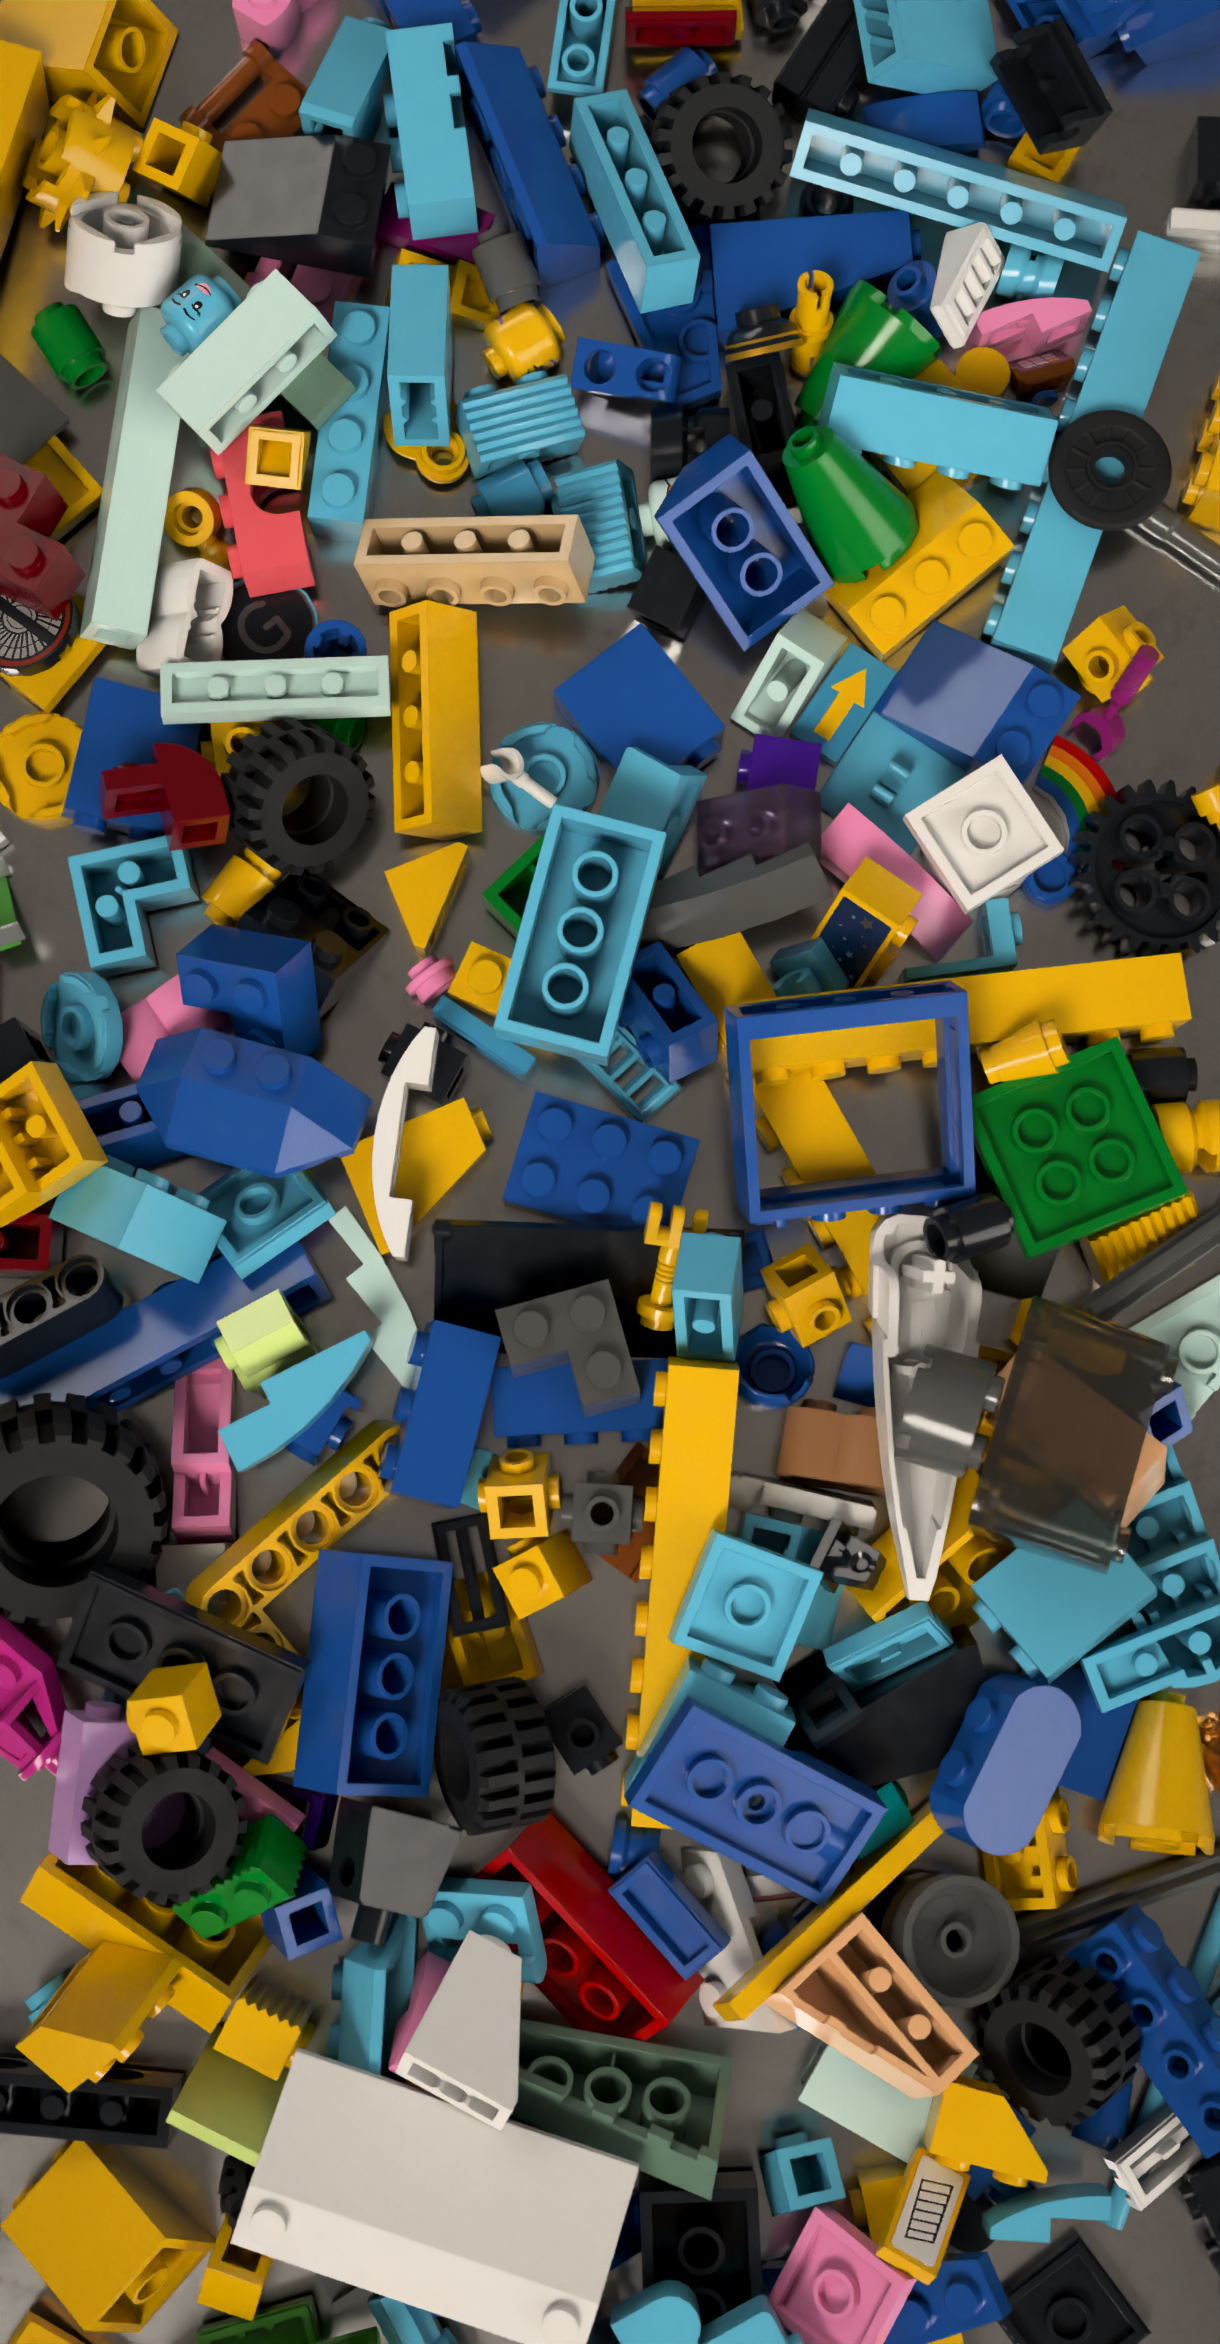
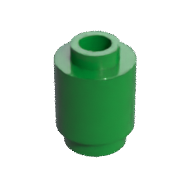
[31,302,108,390]

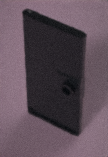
[431,1218,747,1358]

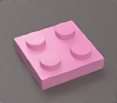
[768,2204,917,2344]

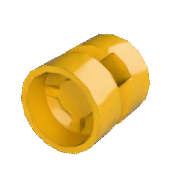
[1150,1098,1220,1175]

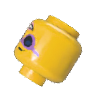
[481,302,566,384]

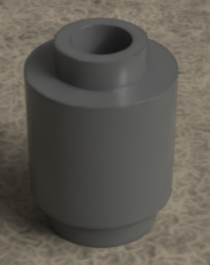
[471,224,542,314]

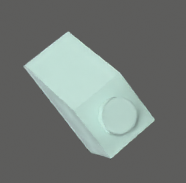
[730,608,848,738]

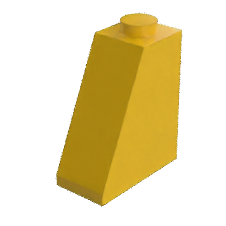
[341,1097,493,1259]

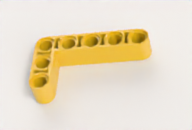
[185,1419,400,1720]

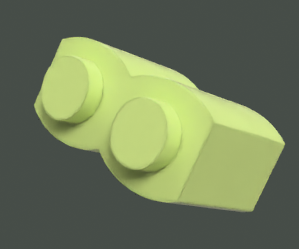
[214,1289,319,1400]

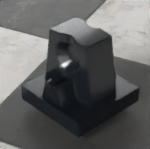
[809,1517,887,1594]

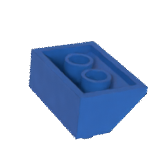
[654,434,835,652]

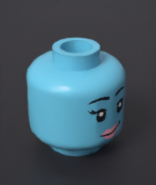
[160,274,242,357]

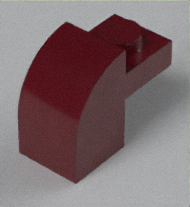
[98,743,231,851]

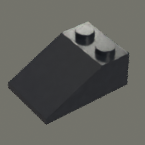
[205,134,391,278]

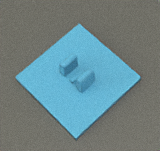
[812,711,966,856]

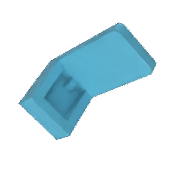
[899,897,1023,983]

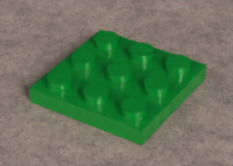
[972,1036,1189,1262]

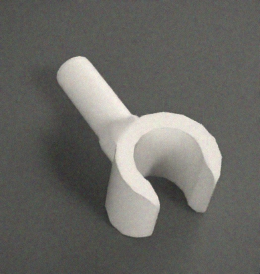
[480,748,558,809]

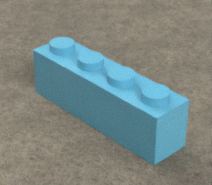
[569,89,700,314]
[307,301,390,543]
[818,362,1059,490]

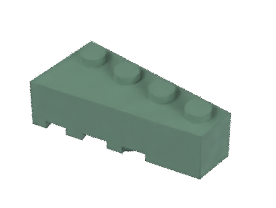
[511,2019,733,2201]

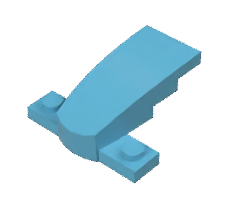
[1061,1445,1220,1713]

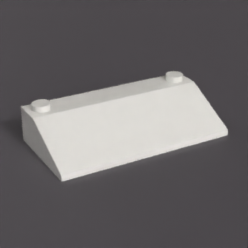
[231,2048,640,2344]

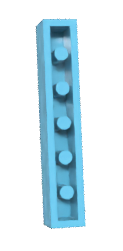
[789,108,1127,273]

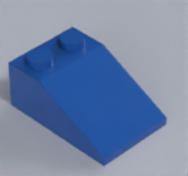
[872,620,1081,786]

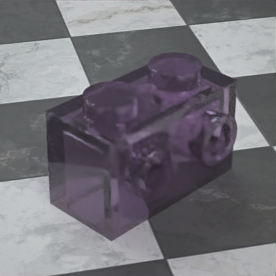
[697,783,822,871]

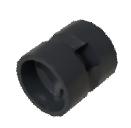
[651,407,730,481]

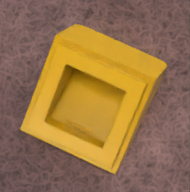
[245,425,311,490]

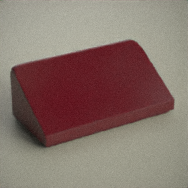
[625,5,737,47]

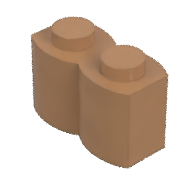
[777,1399,886,1497]

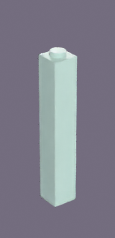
[79,304,190,651]

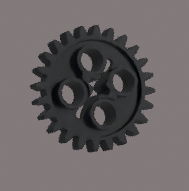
[1067,780,1220,958]

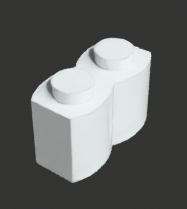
[136,557,233,679]

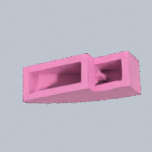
[812,802,973,964]
[171,1358,236,1544]

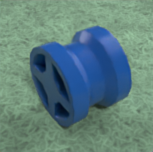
[608,1816,661,1875]

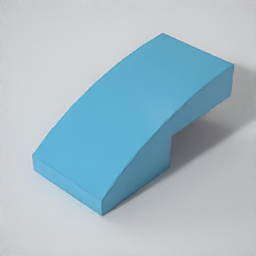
[981,2183,1112,2243]

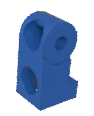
[570,337,682,403]

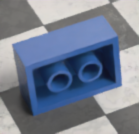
[502,1091,700,1226]

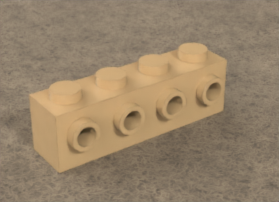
[353,514,595,607]

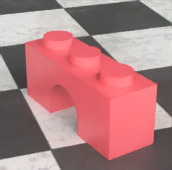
[210,410,316,598]

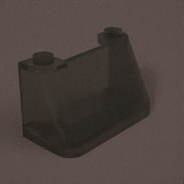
[968,1296,1179,1574]

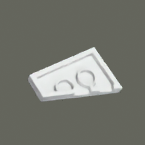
[681,1846,797,2033]

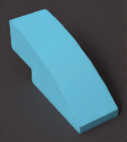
[218,1330,375,1472]

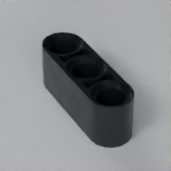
[0,1254,124,1379]

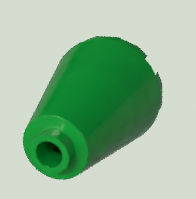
[794,279,942,427]
[782,425,919,583]

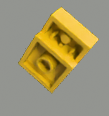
[0,1061,109,1228]

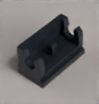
[989,18,1113,155]

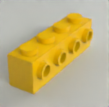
[389,600,482,841]

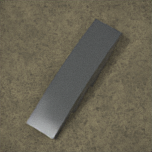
[638,842,834,951]

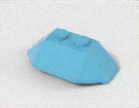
[328,1912,420,2084]

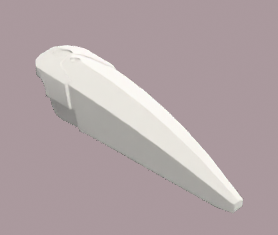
[867,1212,982,1601]

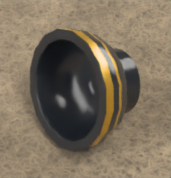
[725,303,805,362]

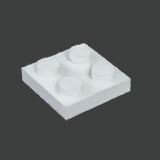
[903,754,1064,915]

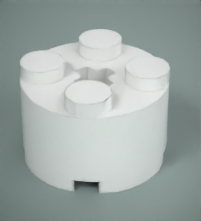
[64,191,183,318]

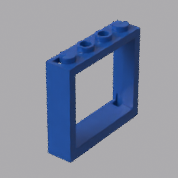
[724,980,976,1228]

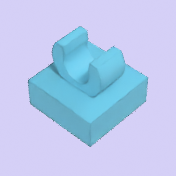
[769,937,849,997]

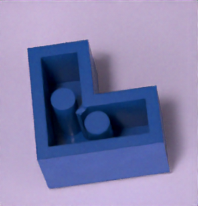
[176,924,322,1056]

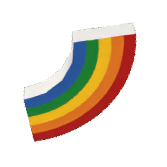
[1033,735,1126,870]

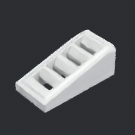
[930,222,1005,349]

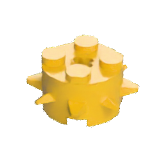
[21,92,144,232]

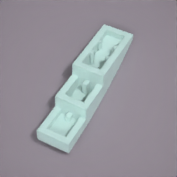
[328,1205,421,1388]

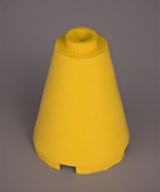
[1097,1691,1215,1856]

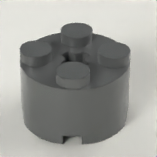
[894,1344,1006,1479]

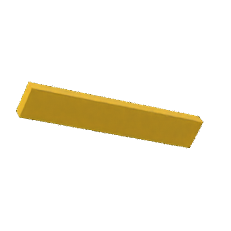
[712,1800,944,2022]

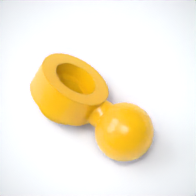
[164,487,236,581]

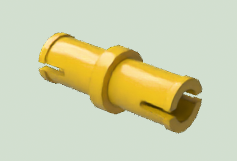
[789,270,834,375]

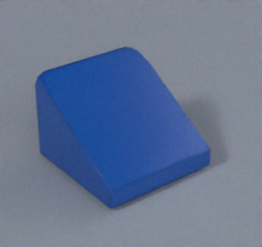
[832,1341,875,1407]

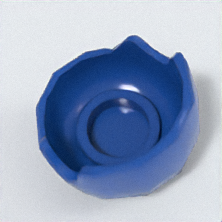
[735,1323,815,1410]

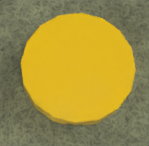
[0,711,82,825]

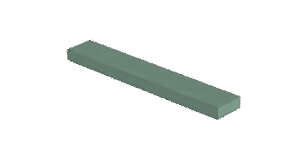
[126,183,357,430]

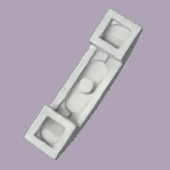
[372,1026,439,1261]

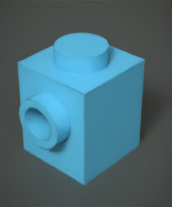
[758,2132,846,2217]

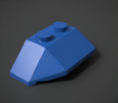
[136,1027,373,1179]

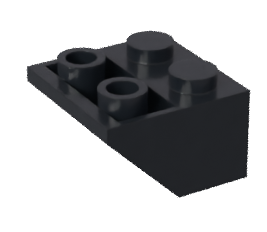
[237,869,390,1018]

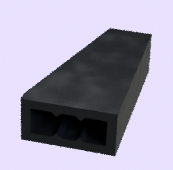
[784,1623,986,1787]

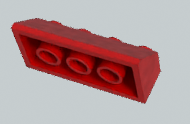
[468,1812,705,2041]

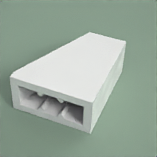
[395,1930,522,2131]

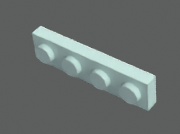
[160,655,391,725]

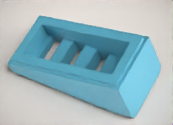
[575,1025,682,1123]

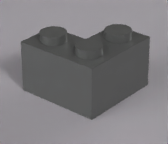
[495,1279,640,1418]

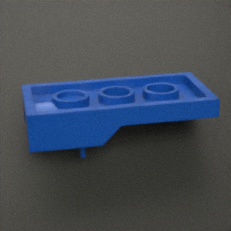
[624,1696,888,1907]

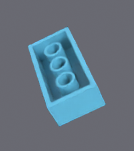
[493,803,667,1066]

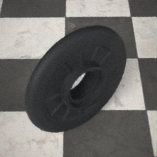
[1048,410,1172,531]

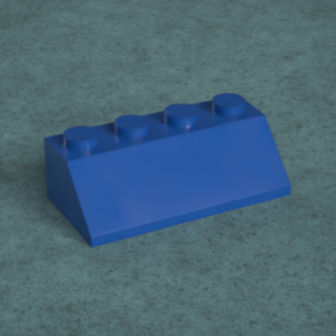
[455,41,606,291]
[293,1549,453,1797]

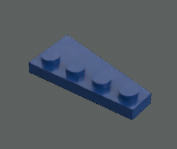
[761,2252,1012,2344]

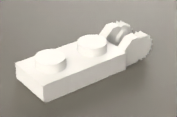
[728,1469,877,1536]

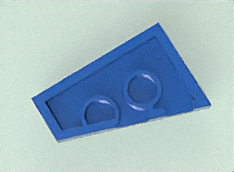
[606,221,722,412]

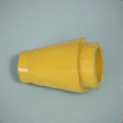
[979,1019,1070,1085]

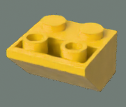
[15,1940,183,2093]

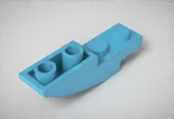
[547,0,619,97]

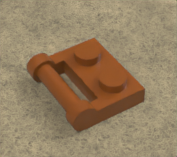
[179,39,308,152]

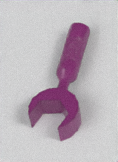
[1070,644,1160,760]

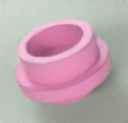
[405,954,456,1004]

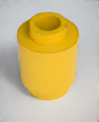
[201,847,282,927]

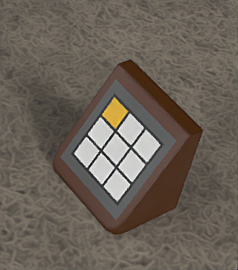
[1008,349,1076,401]

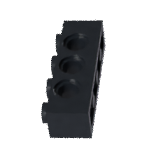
[0,2057,183,2149]

